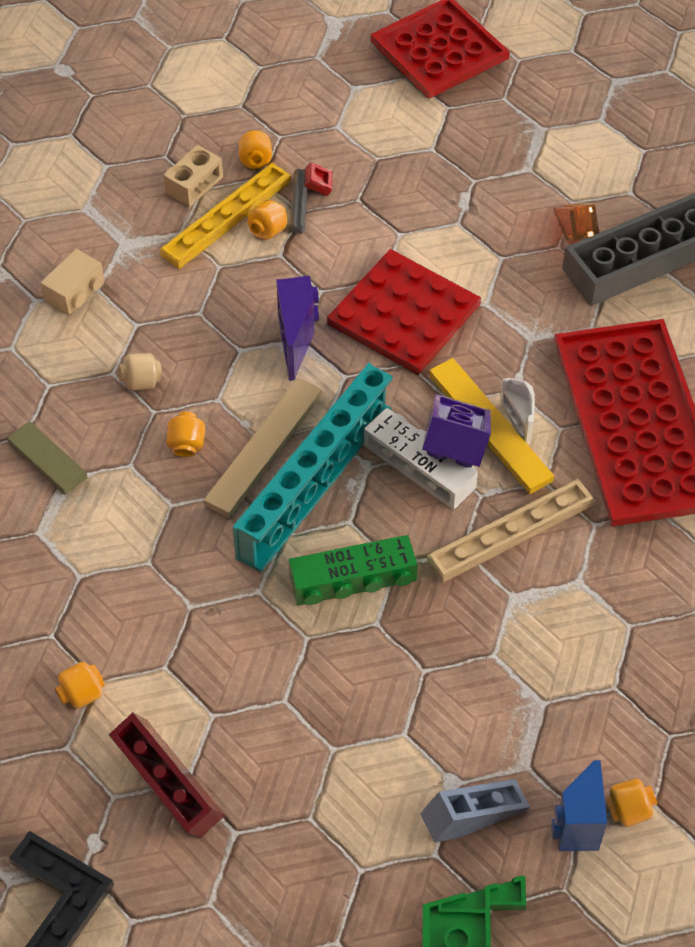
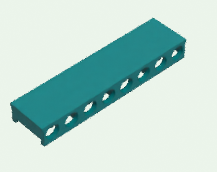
[233,363,393,572]

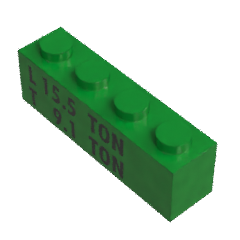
[289,535,418,606]

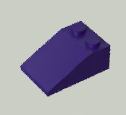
[276,276,319,381]
[422,394,491,468]

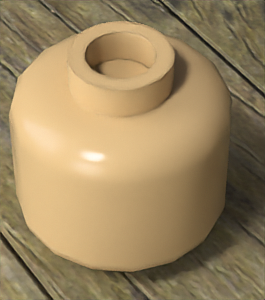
[118,353,161,391]

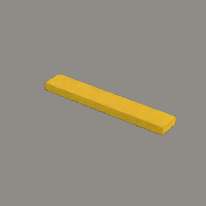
[160,162,291,269]
[429,358,554,495]

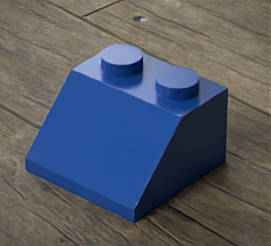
[551,760,607,851]

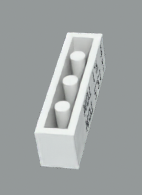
[364,408,478,510]

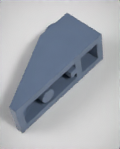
[420,779,530,842]

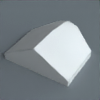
[500,378,535,445]

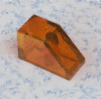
[553,202,599,243]

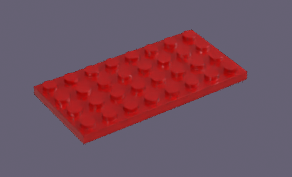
[554,319,695,527]

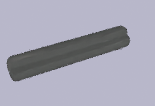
[290,168,308,234]

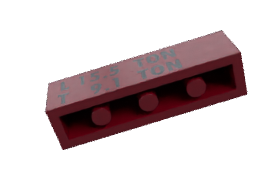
[109,712,225,838]

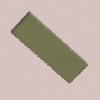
[7,421,88,495]

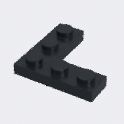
[9,831,114,947]

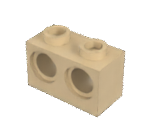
[163,145,223,208]

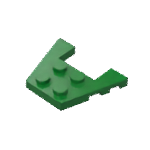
[422,876,526,947]

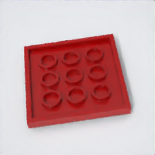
[370,0,510,99]
[327,249,481,375]

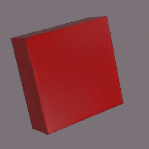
[305,162,333,196]

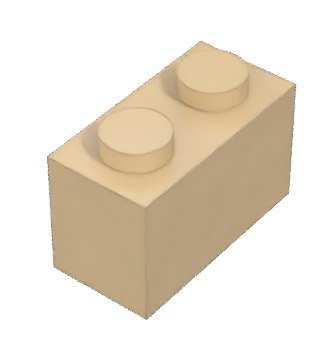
[40,249,105,315]

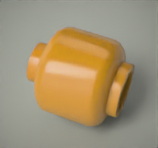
[238,130,272,170]
[248,200,287,240]
[166,412,205,457]
[54,661,105,709]
[605,778,658,827]

